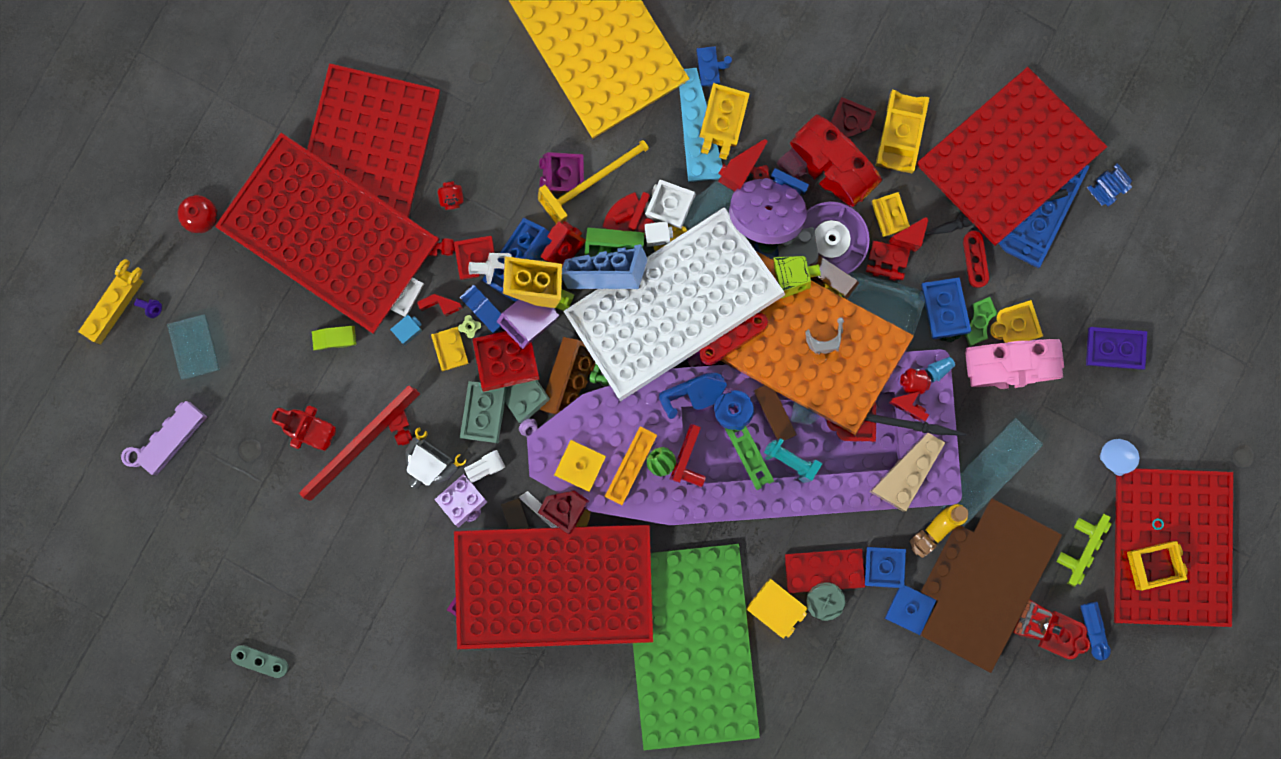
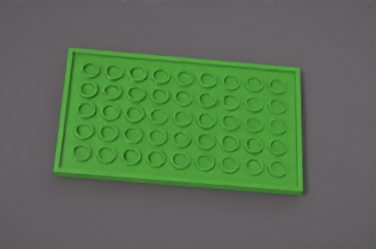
[633,544,760,750]

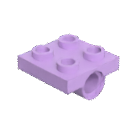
[435,474,487,528]

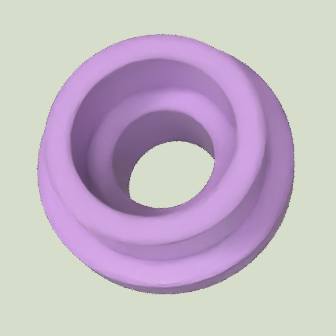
[519,419,538,437]

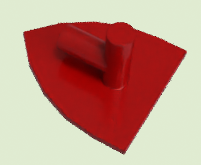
[602,192,647,232]

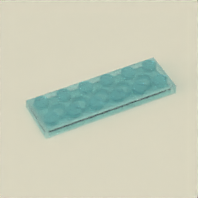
[941,418,1043,527]

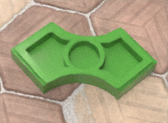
[964,297,998,347]

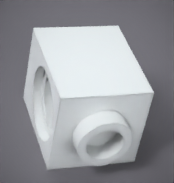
[645,221,673,247]

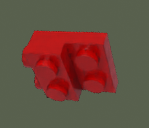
[541,221,586,268]

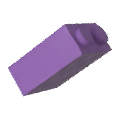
[497,300,559,349]

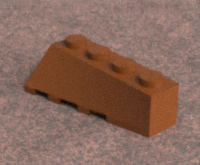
[540,337,596,415]

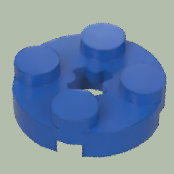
[714,390,754,430]

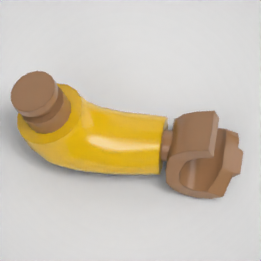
[910,504,968,558]

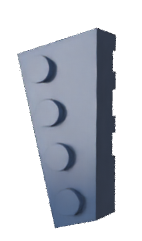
[562,244,647,289]

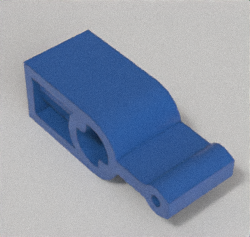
[460,285,502,334]

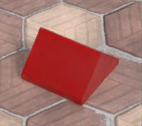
[888,217,928,252]

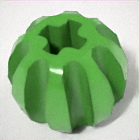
[647,447,676,477]

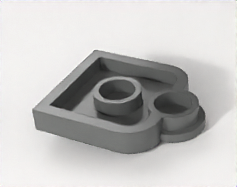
[777,227,819,266]

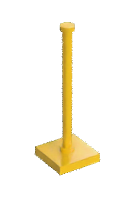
[538,140,649,224]

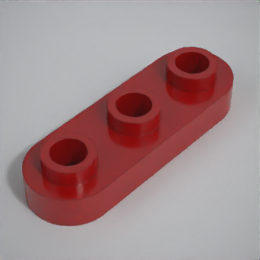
[963,231,989,288]

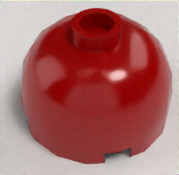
[177,195,217,233]

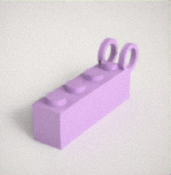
[121,401,207,476]

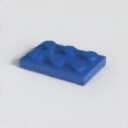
[921,278,971,339]

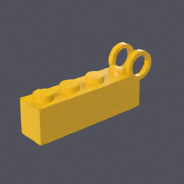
[78,259,144,345]

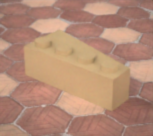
[869,433,945,511]

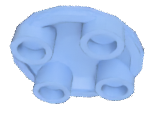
[1100,439,1140,476]

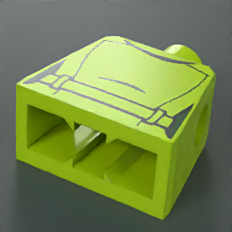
[774,256,821,298]

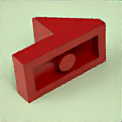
[889,391,929,422]

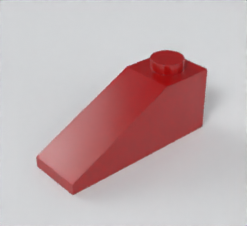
[718,139,768,191]

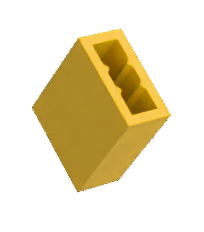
[746,578,807,639]

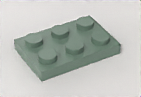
[460,381,507,443]

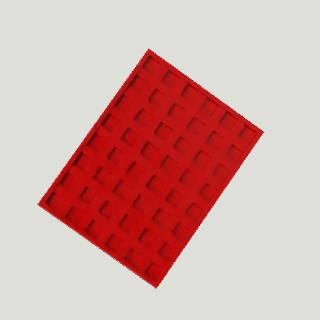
[307,63,441,218]
[916,67,1108,246]
[1114,469,1233,627]

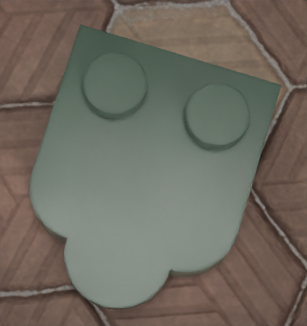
[505,380,550,423]

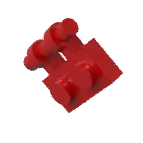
[866,240,910,281]

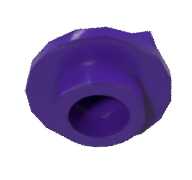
[134,298,162,318]

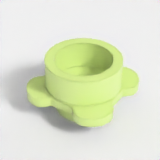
[458,315,481,338]

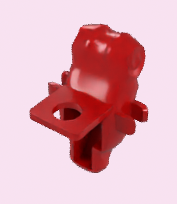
[271,406,336,451]

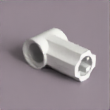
[464,450,505,483]

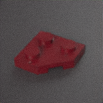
[831,97,876,138]
[538,490,589,534]

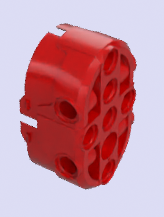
[790,114,882,207]

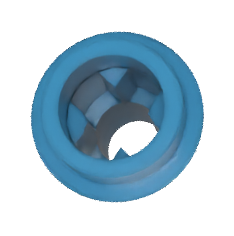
[925,357,955,382]

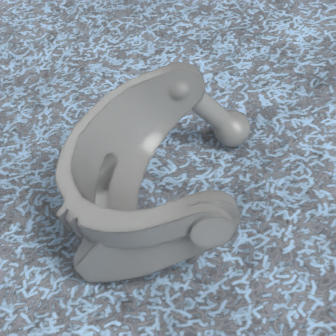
[805,317,844,354]

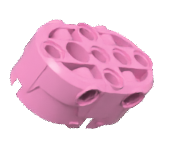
[965,339,1064,389]

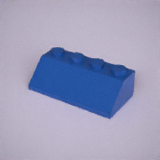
[481,218,552,302]

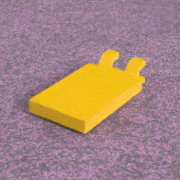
[699,83,750,160]

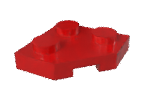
[454,236,495,280]

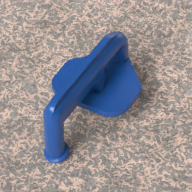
[659,373,727,419]

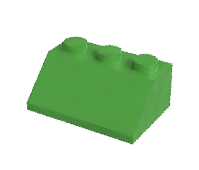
[585,228,645,257]

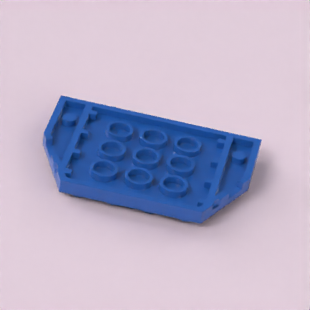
[999,165,1090,268]

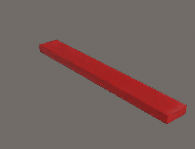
[299,385,420,501]

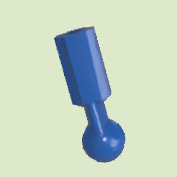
[1080,602,1111,661]

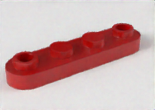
[700,312,768,365]

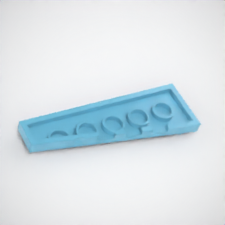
[679,68,723,182]

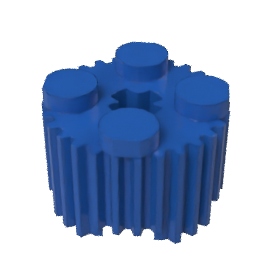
[1087,163,1132,207]

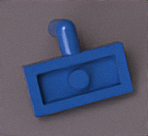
[696,46,732,87]

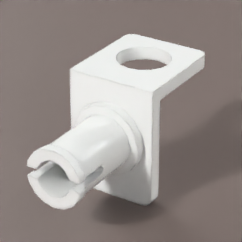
[468,253,511,284]

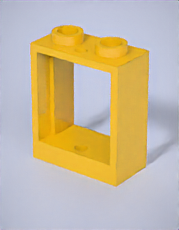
[1127,541,1188,590]

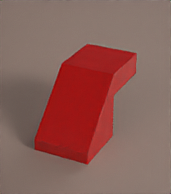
[417,294,463,317]

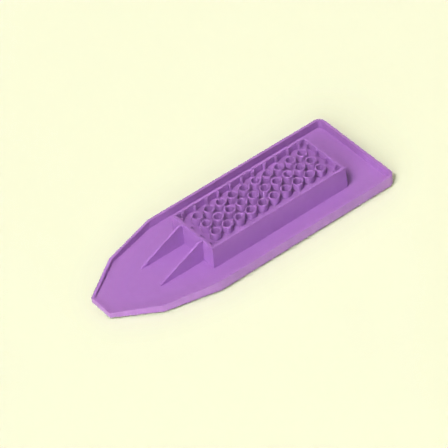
[527,349,962,525]

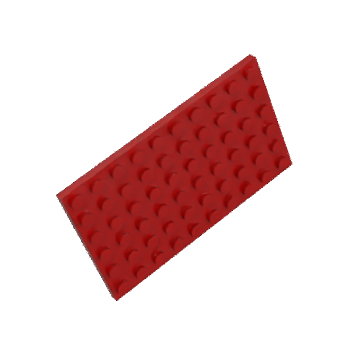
[215,133,439,334]
[454,525,653,649]

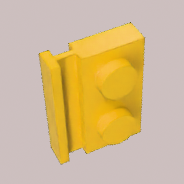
[871,192,910,237]
[431,327,469,372]

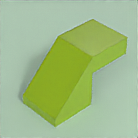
[312,326,357,350]

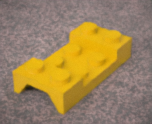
[875,89,930,174]

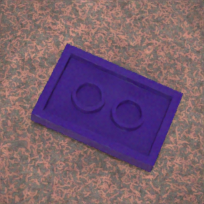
[1086,327,1147,370]

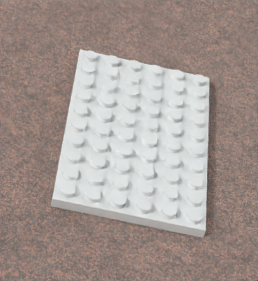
[564,207,785,401]

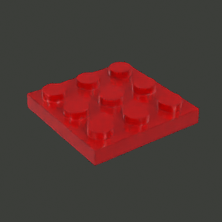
[472,331,539,392]

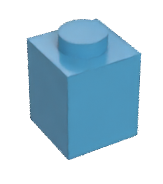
[390,315,422,345]

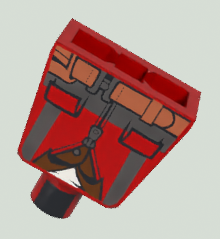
[1014,599,1065,642]

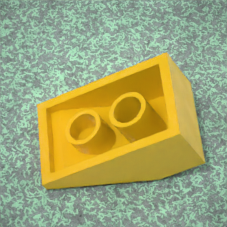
[503,256,562,308]

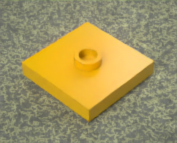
[554,440,606,492]

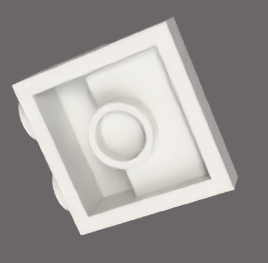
[644,180,696,229]

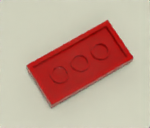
[785,549,865,593]

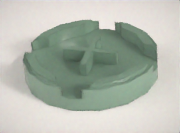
[806,582,846,621]

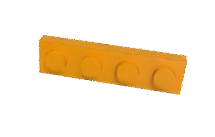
[605,426,657,505]

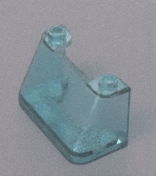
[843,272,925,345]

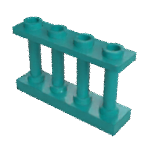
[764,438,822,483]

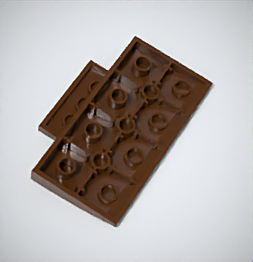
[920,498,1062,673]

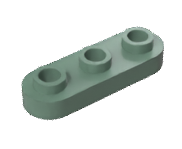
[231,645,289,678]

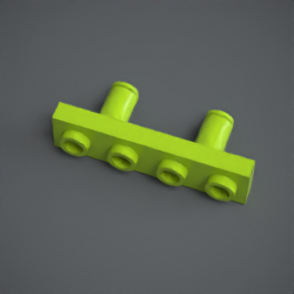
[1056,514,1112,587]

